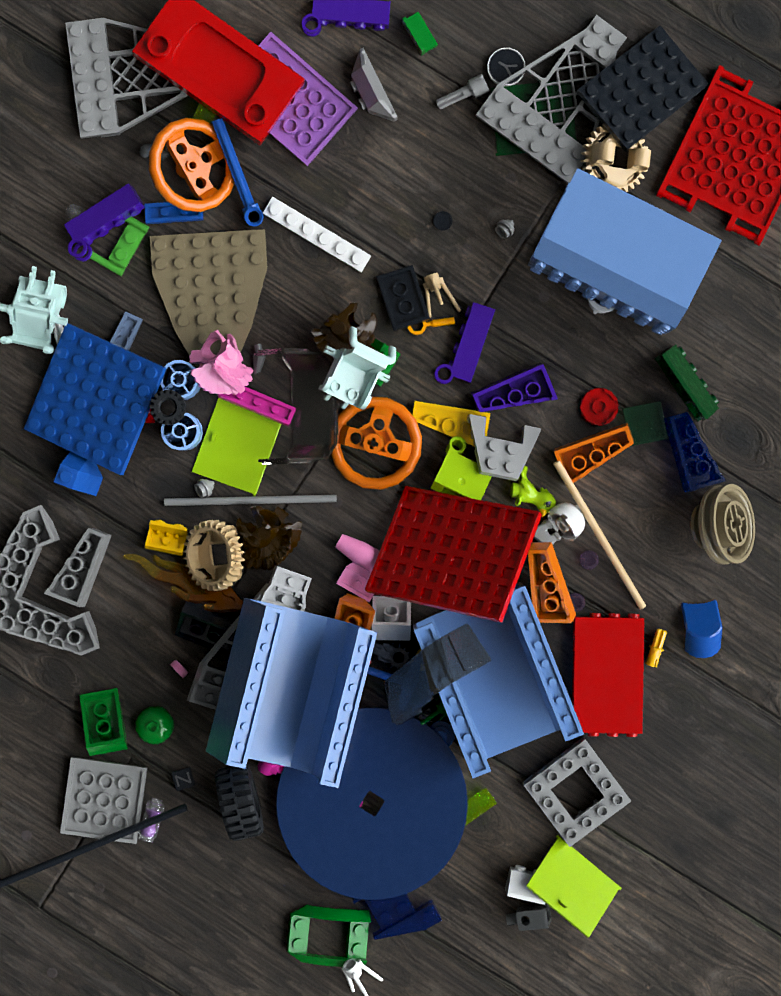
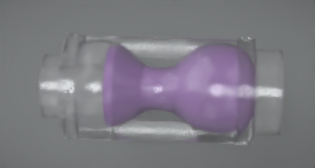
[138,798,166,842]

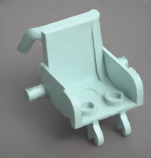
[0,266,68,354]
[318,326,396,410]

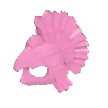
[189,330,253,395]

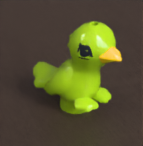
[511,465,556,517]

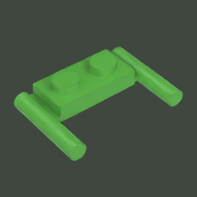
[90,216,150,276]

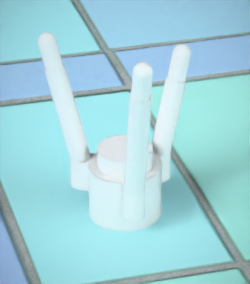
[342,959,383,996]

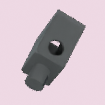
[506,903,552,931]

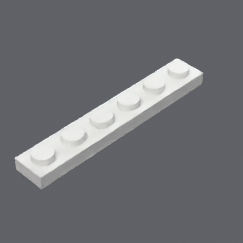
[263,197,371,273]

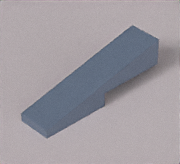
[110,311,143,350]

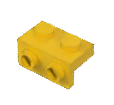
[145,520,188,556]

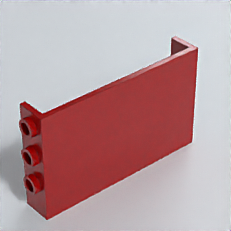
[572,613,644,737]

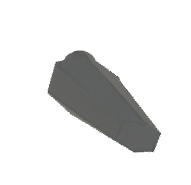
[253,344,267,375]

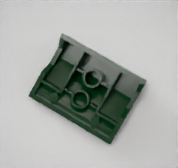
[655,345,719,422]

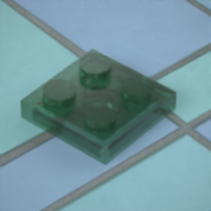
[622,401,668,446]

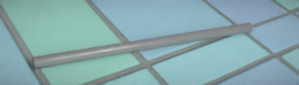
[164,495,337,506]

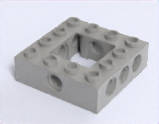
[522,737,631,847]

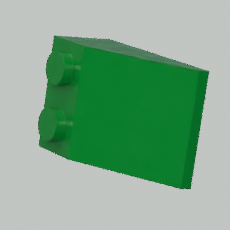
[79,688,128,756]

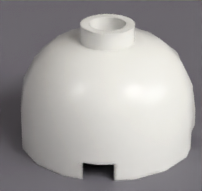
[547,503,585,541]

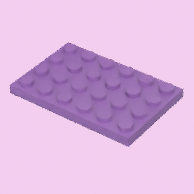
[259,32,358,166]

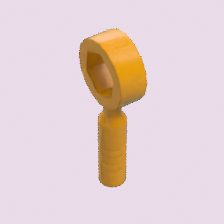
[408,317,455,335]

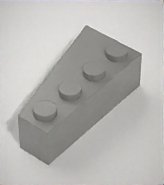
[44,528,112,607]

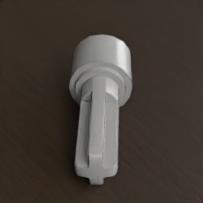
[436,74,489,109]

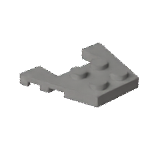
[467,414,541,481]

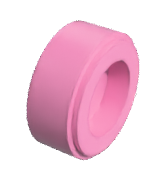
[170,660,188,678]

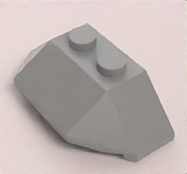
[350,48,398,122]

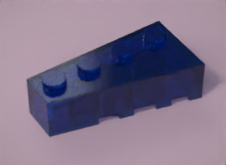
[663,412,726,492]

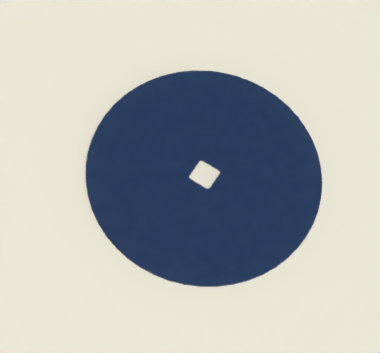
[277,708,468,900]

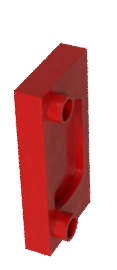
[132,0,305,146]

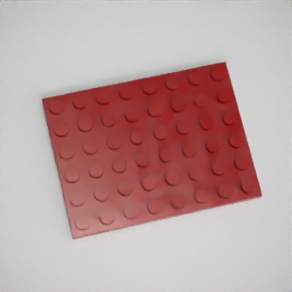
[365,486,542,623]

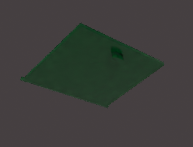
[491,79,576,156]

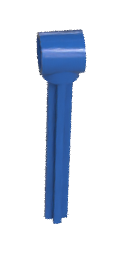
[212,118,264,226]

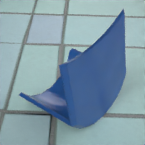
[681,600,722,658]

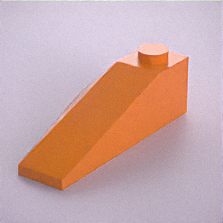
[334,593,375,630]

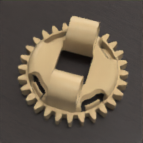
[581,125,651,192]
[183,520,245,591]

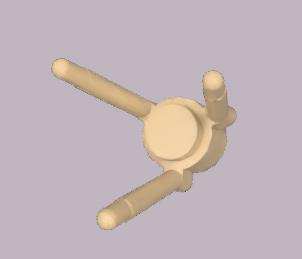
[423,273,461,318]

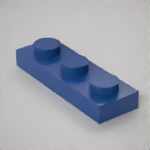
[144,202,204,224]

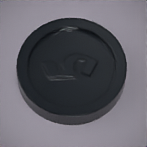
[433,211,453,231]

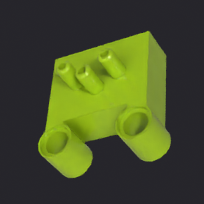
[431,436,492,500]

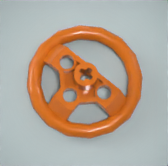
[149,118,235,212]
[329,396,422,490]

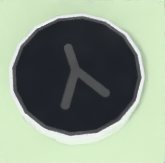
[487,48,525,87]

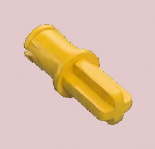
[645,629,667,667]

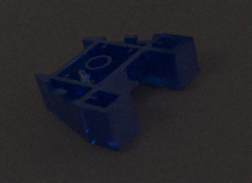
[353,893,442,940]

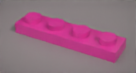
[218,386,296,427]

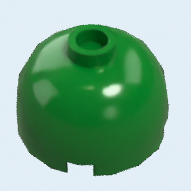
[135,706,174,744]

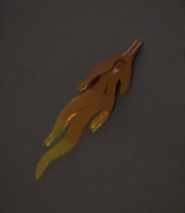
[123,554,243,613]

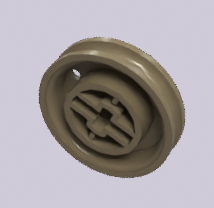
[691,484,755,565]

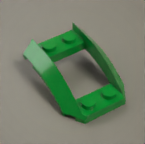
[286,904,371,967]

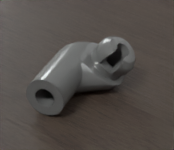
[139,144,169,161]

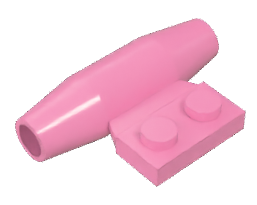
[335,534,380,603]

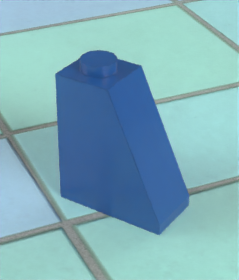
[54,451,103,496]

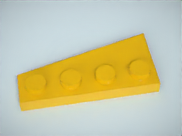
[412,401,490,447]

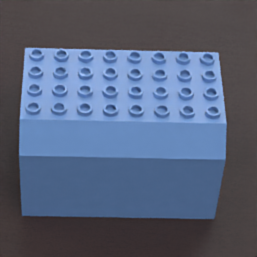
[528,168,722,335]
[413,582,584,778]
[206,598,377,788]

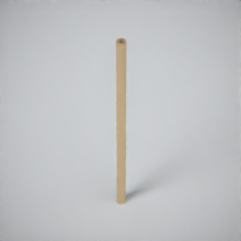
[553,460,646,609]

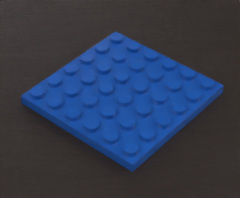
[24,323,167,475]

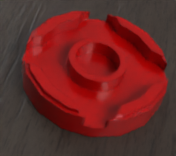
[580,388,618,426]

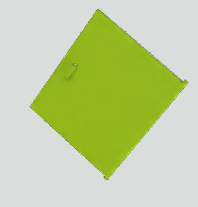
[192,398,281,496]
[526,835,622,938]

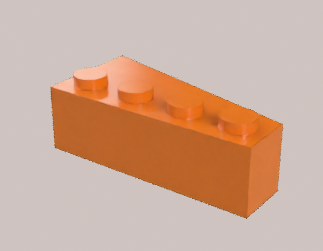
[554,423,634,483]
[528,542,576,623]

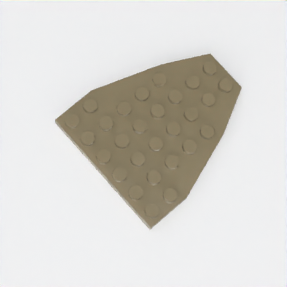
[150,229,268,368]

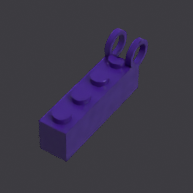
[302,0,391,37]
[64,183,145,262]
[434,302,495,384]

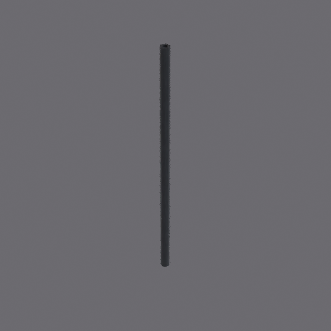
[0,803,188,888]

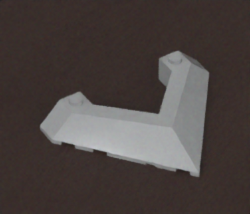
[0,505,100,655]

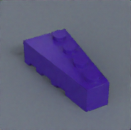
[470,363,558,412]

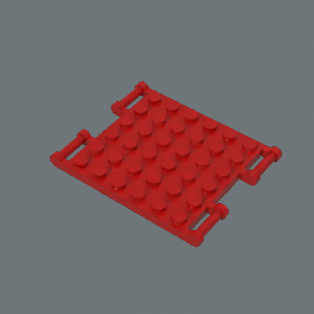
[656,65,781,246]

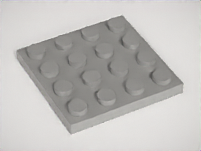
[60,757,148,844]

